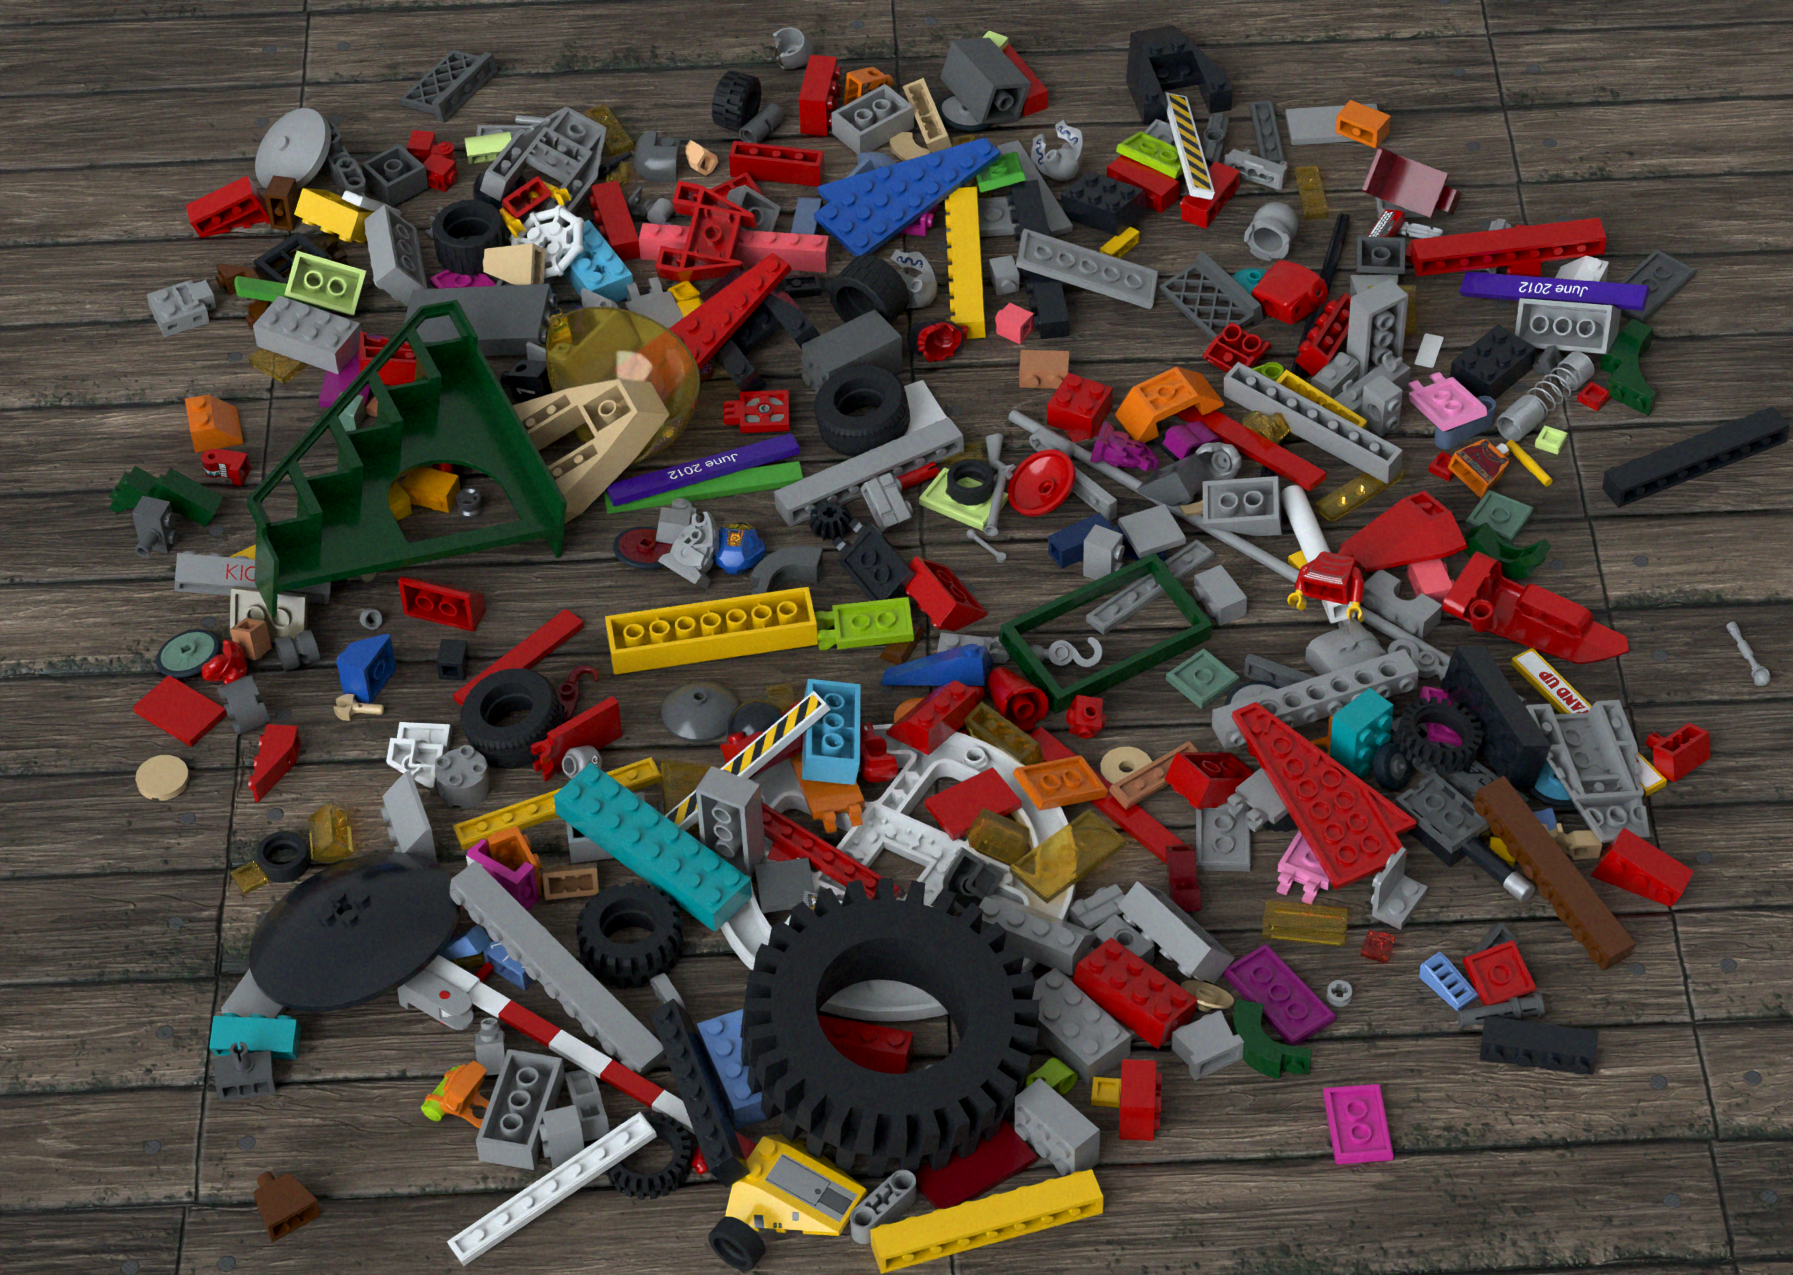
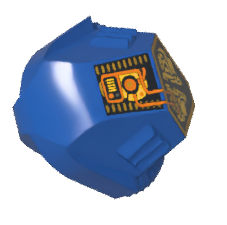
[712,522,766,575]

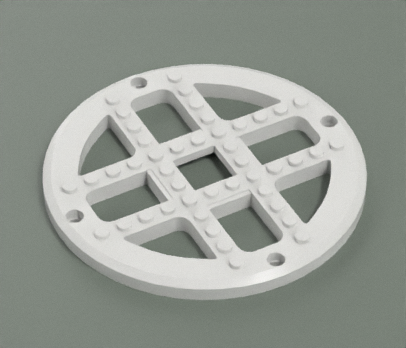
[721,724,1076,1022]

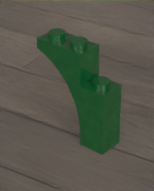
[1600,318,1656,416]
[109,466,223,527]

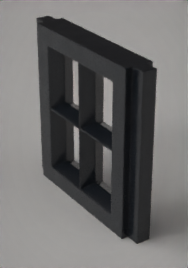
[253,232,332,284]

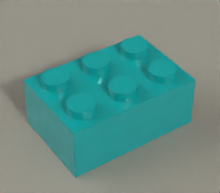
[1329,687,1393,779]

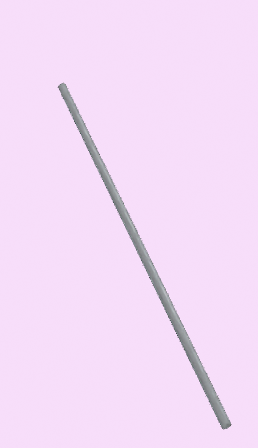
[1008,409,1527,706]

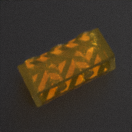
[964,701,1044,766]

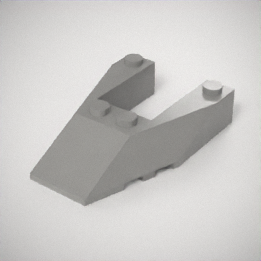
[480,106,606,228]

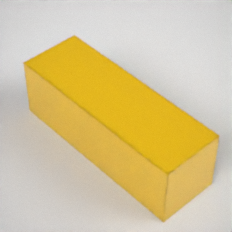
[1100,227,1139,259]

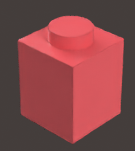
[995,302,1034,344]

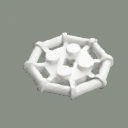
[509,205,585,279]

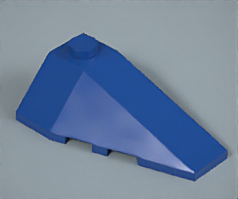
[881,644,993,686]

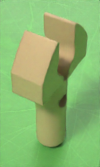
[334,694,384,721]

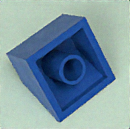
[337,634,397,704]

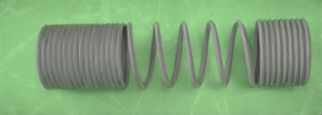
[1496,351,1595,442]

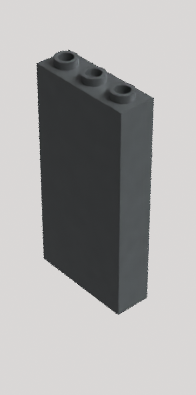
[404,284,557,356]

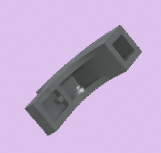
[751,546,823,595]

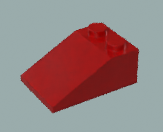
[1164,752,1254,810]

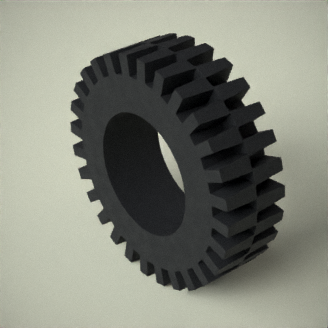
[740,878,1040,1177]

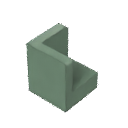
[338,392,366,431]

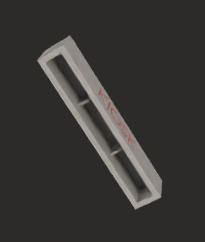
[174,551,331,604]

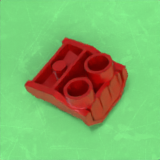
[1202,322,1272,373]

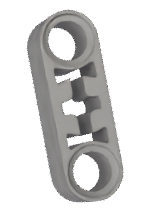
[850,1170,917,1244]

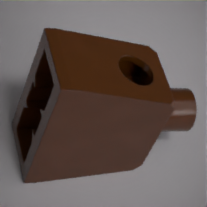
[253,1171,320,1243]

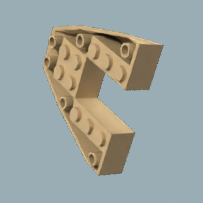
[513,379,670,523]

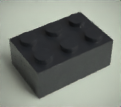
[1060,171,1147,236]
[1450,325,1536,400]

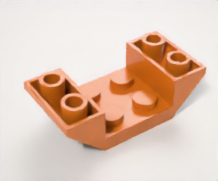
[1115,367,1224,443]

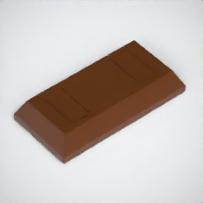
[880,624,925,665]

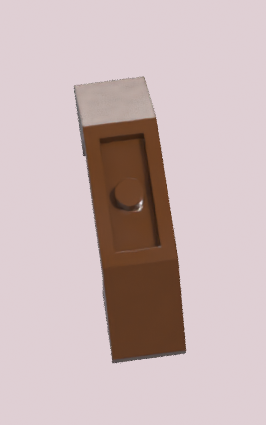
[215,263,273,330]

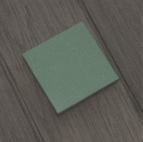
[1465,489,1534,545]
[1166,648,1240,709]

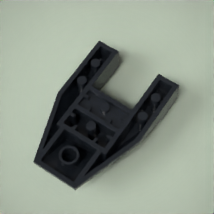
[1126,25,1232,125]
[699,267,820,392]

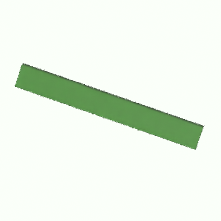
[603,461,803,514]

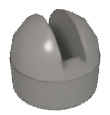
[359,608,382,630]

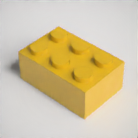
[294,188,374,244]

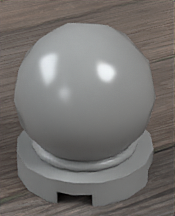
[1244,202,1299,261]

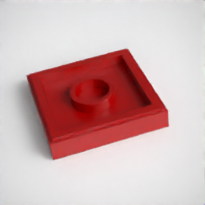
[1462,940,1537,1006]

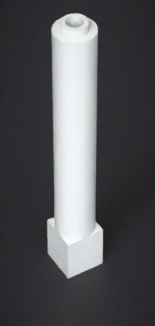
[1281,485,1356,623]

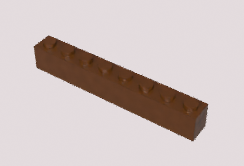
[1473,776,1636,971]

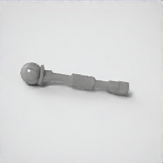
[1726,622,1771,686]

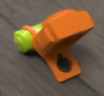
[421,1060,489,1129]

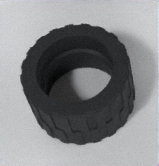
[432,199,507,275]
[828,254,909,325]

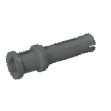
[1457,992,1545,1028]

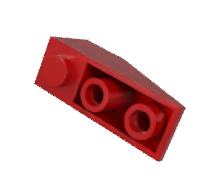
[249,724,301,802]

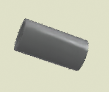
[739,103,785,144]

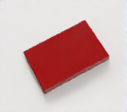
[133,675,227,747]
[925,767,1022,841]

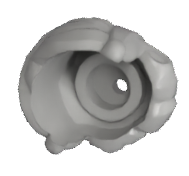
[1196,442,1242,481]

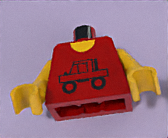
[499,176,572,238]

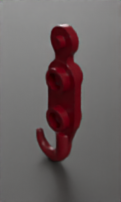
[556,665,599,722]

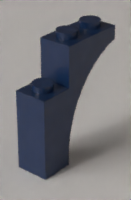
[1048,512,1168,569]

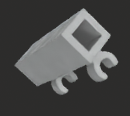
[1334,350,1411,416]

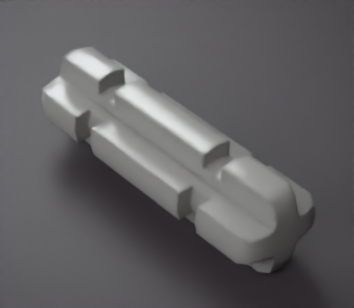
[1397,221,1443,239]

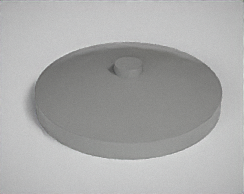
[255,108,331,190]

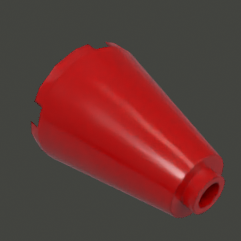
[987,667,1049,732]

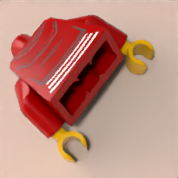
[1287,548,1365,622]

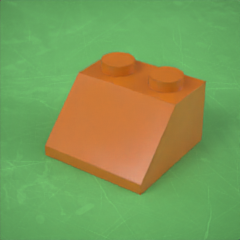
[185,394,244,453]

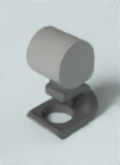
[627,186,674,224]

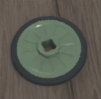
[156,629,221,678]

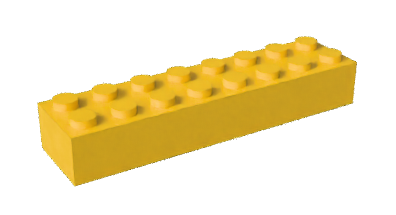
[605,587,818,675]

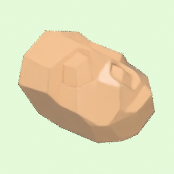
[685,140,718,176]

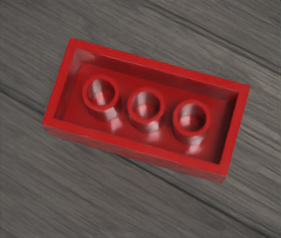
[1072,937,1198,1049]

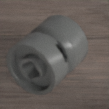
[275,629,320,672]

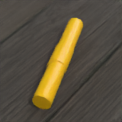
[1506,439,1553,487]

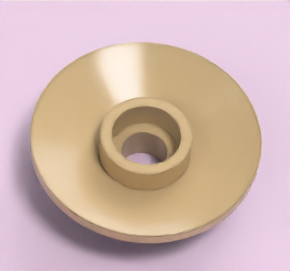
[1180,980,1234,1012]

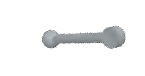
[966,529,1006,563]

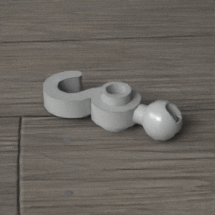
[1030,637,1103,668]
[1387,639,1449,681]

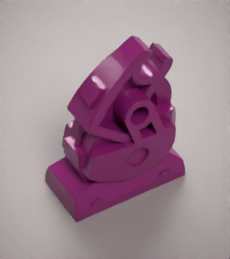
[1090,421,1160,471]

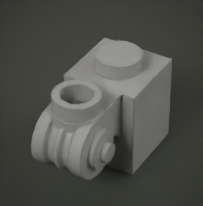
[656,498,697,544]
[475,1018,506,1076]

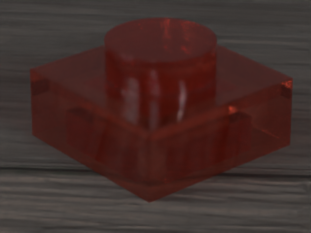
[1361,929,1396,964]

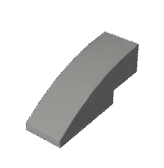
[565,1069,610,1142]

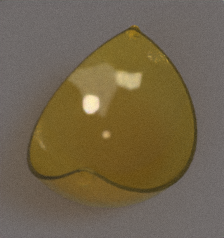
[546,307,700,464]

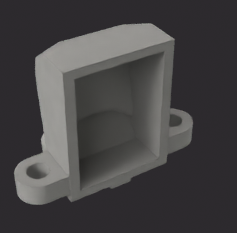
[1305,617,1387,676]

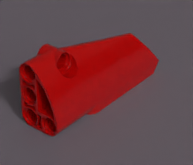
[1442,551,1629,664]

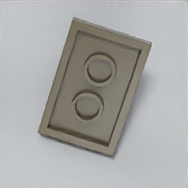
[230,586,308,643]

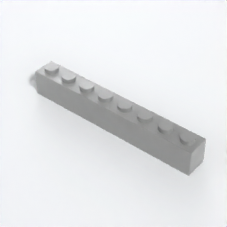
[1224,362,1403,484]
[774,417,964,527]

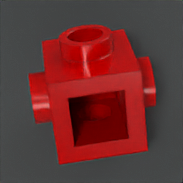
[1066,695,1106,739]

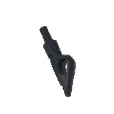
[597,151,632,179]

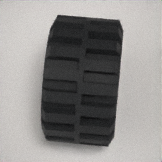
[712,70,762,132]

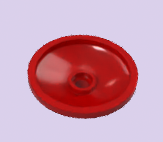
[1007,449,1076,517]

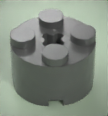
[217,675,271,736]

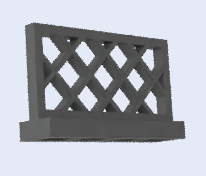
[399,50,498,122]
[1159,251,1263,341]

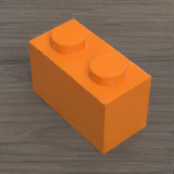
[1335,100,1391,149]

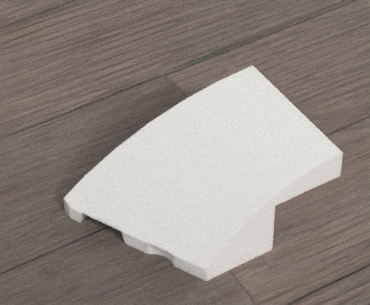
[386,722,453,790]

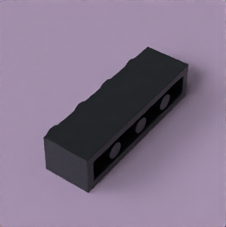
[1479,1016,1598,1075]

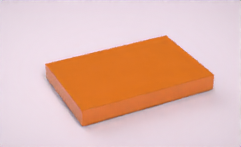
[1013,755,1108,811]

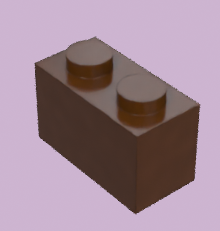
[265,175,300,231]

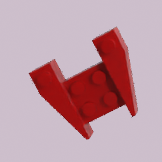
[655,181,757,282]

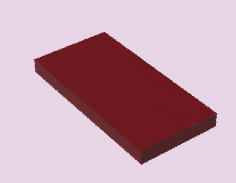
[915,1118,1037,1210]

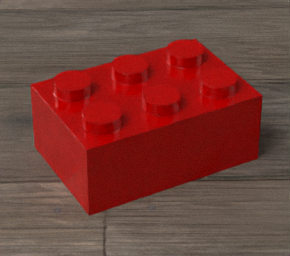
[799,55,842,136]

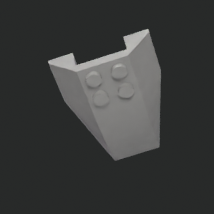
[1526,700,1650,843]

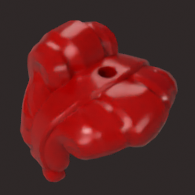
[202,639,247,684]

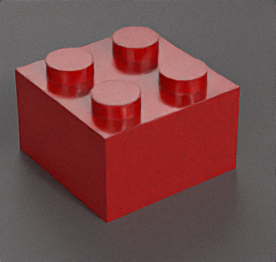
[1047,373,1113,440]
[1119,1059,1162,1141]

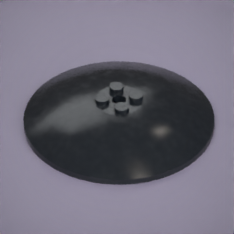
[249,852,460,1012]

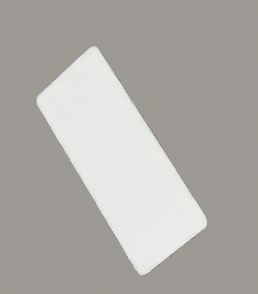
[1414,333,1444,368]

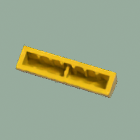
[1275,369,1367,429]

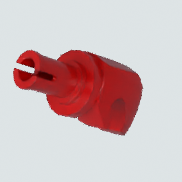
[859,722,898,783]

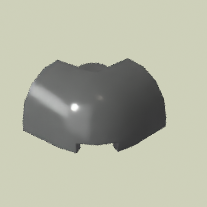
[633,131,681,183]
[942,847,1004,913]

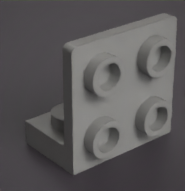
[1371,847,1428,930]

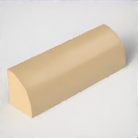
[903,78,952,153]

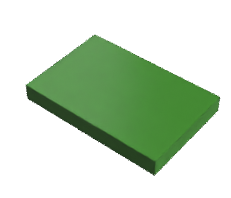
[976,151,1026,193]

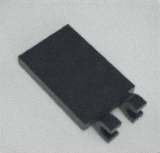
[832,518,916,601]

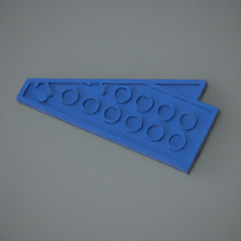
[814,138,1001,257]

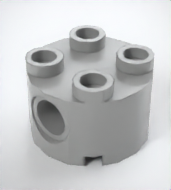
[435,745,491,809]

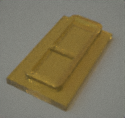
[1262,900,1348,946]

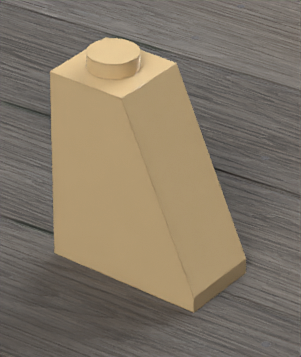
[483,243,546,285]

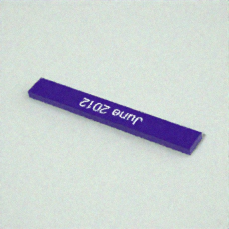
[1460,272,1650,311]
[605,433,800,506]

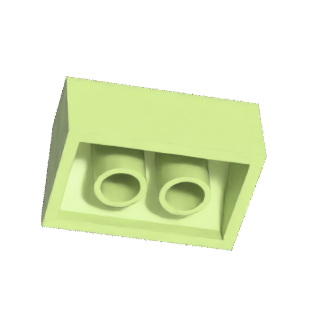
[284,251,366,316]

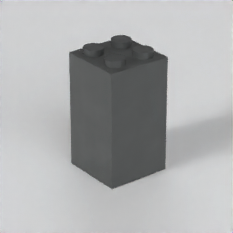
[940,38,1031,124]
[801,309,903,394]

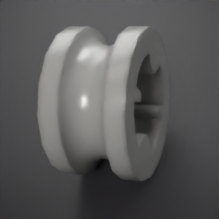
[1327,980,1352,1007]

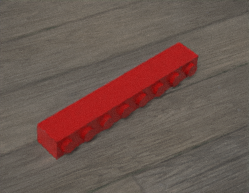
[1411,218,1606,277]

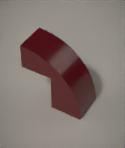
[1165,844,1201,912]

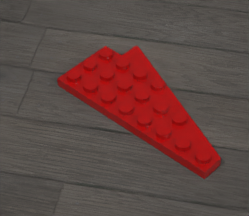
[1231,702,1417,890]

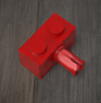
[1646,723,1711,782]

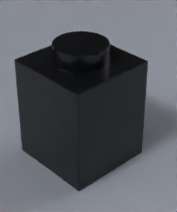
[436,639,470,681]

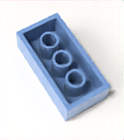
[697,1009,780,1129]

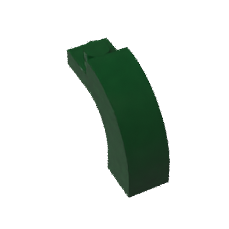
[1463,522,1552,579]
[1232,999,1312,1079]

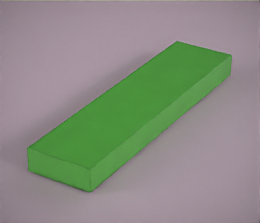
[234,276,330,310]

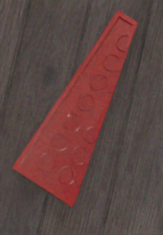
[613,253,792,407]

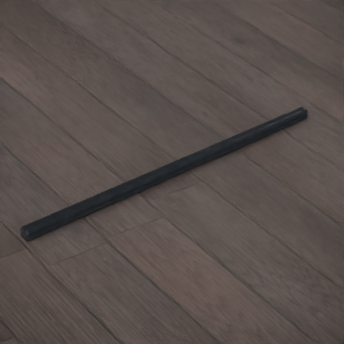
[1260,213,1350,477]

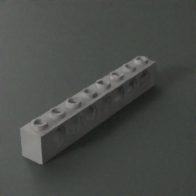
[1212,649,1419,749]

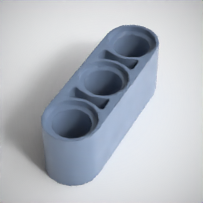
[791,197,823,235]
[1434,396,1496,449]

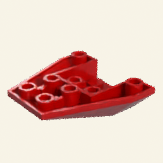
[1339,490,1467,572]

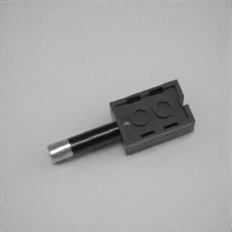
[1395,772,1535,902]

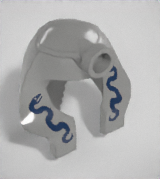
[1031,120,1083,181]
[890,249,938,308]

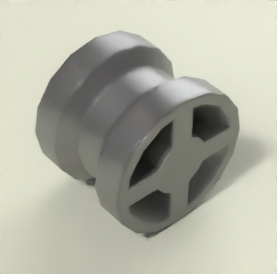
[456,488,483,519]

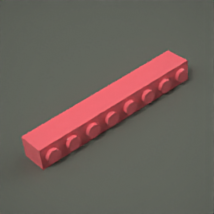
[639,223,830,273]

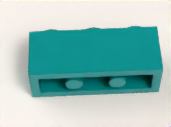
[209,1013,301,1060]

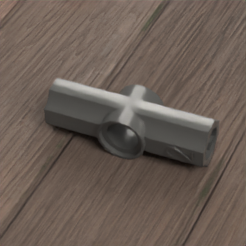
[1202,113,1229,169]

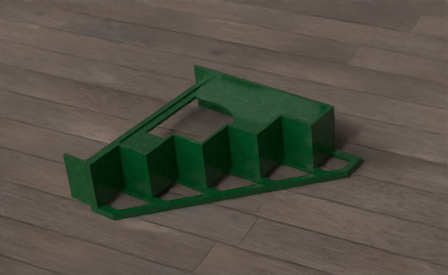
[247,300,567,618]

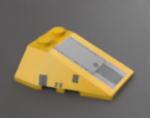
[725,1134,867,1236]

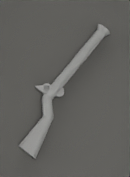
[983,433,1016,536]

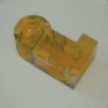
[1242,411,1291,444]

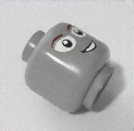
[562,745,602,780]

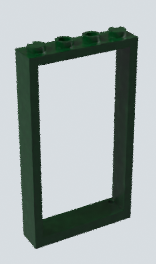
[999,553,1213,714]

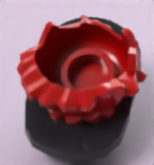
[907,318,968,363]

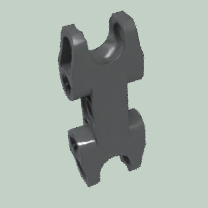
[322,118,366,197]

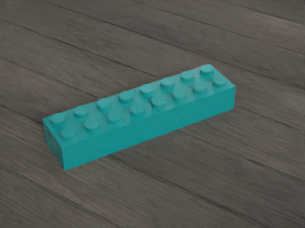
[554,762,752,932]

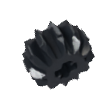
[809,500,852,541]

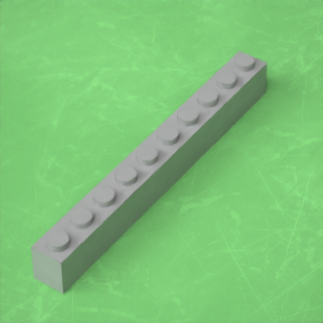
[449,860,665,1077]

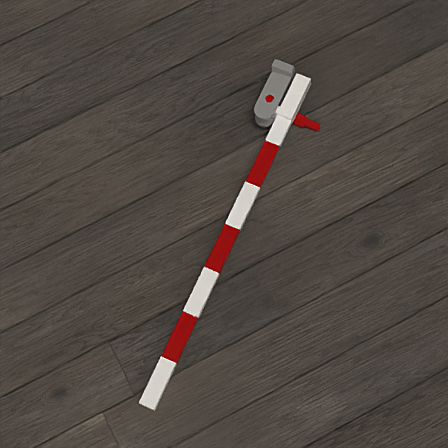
[397,955,757,1161]

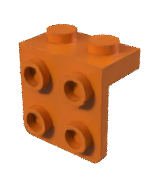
[487,826,544,896]

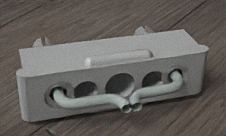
[1224,149,1288,190]

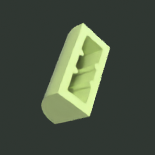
[464,132,511,165]

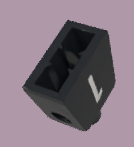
[500,360,559,403]

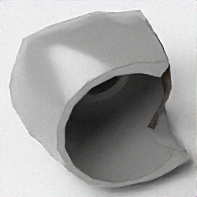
[772,27,814,70]

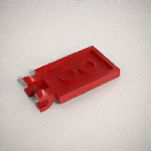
[531,696,622,782]

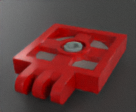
[723,390,789,433]

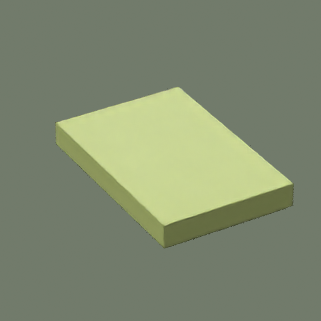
[919,467,1009,531]

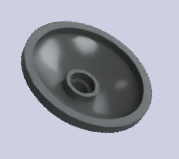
[661,680,739,743]

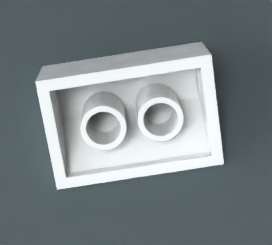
[1555,256,1609,282]

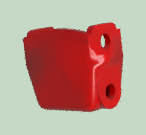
[1251,260,1328,325]

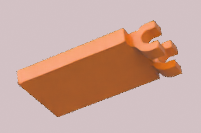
[790,753,865,834]

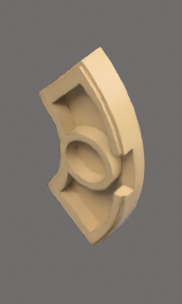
[889,132,931,162]

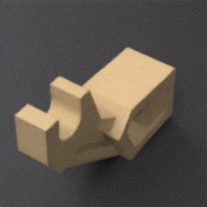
[1542,823,1602,860]

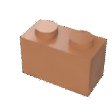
[1019,350,1069,389]

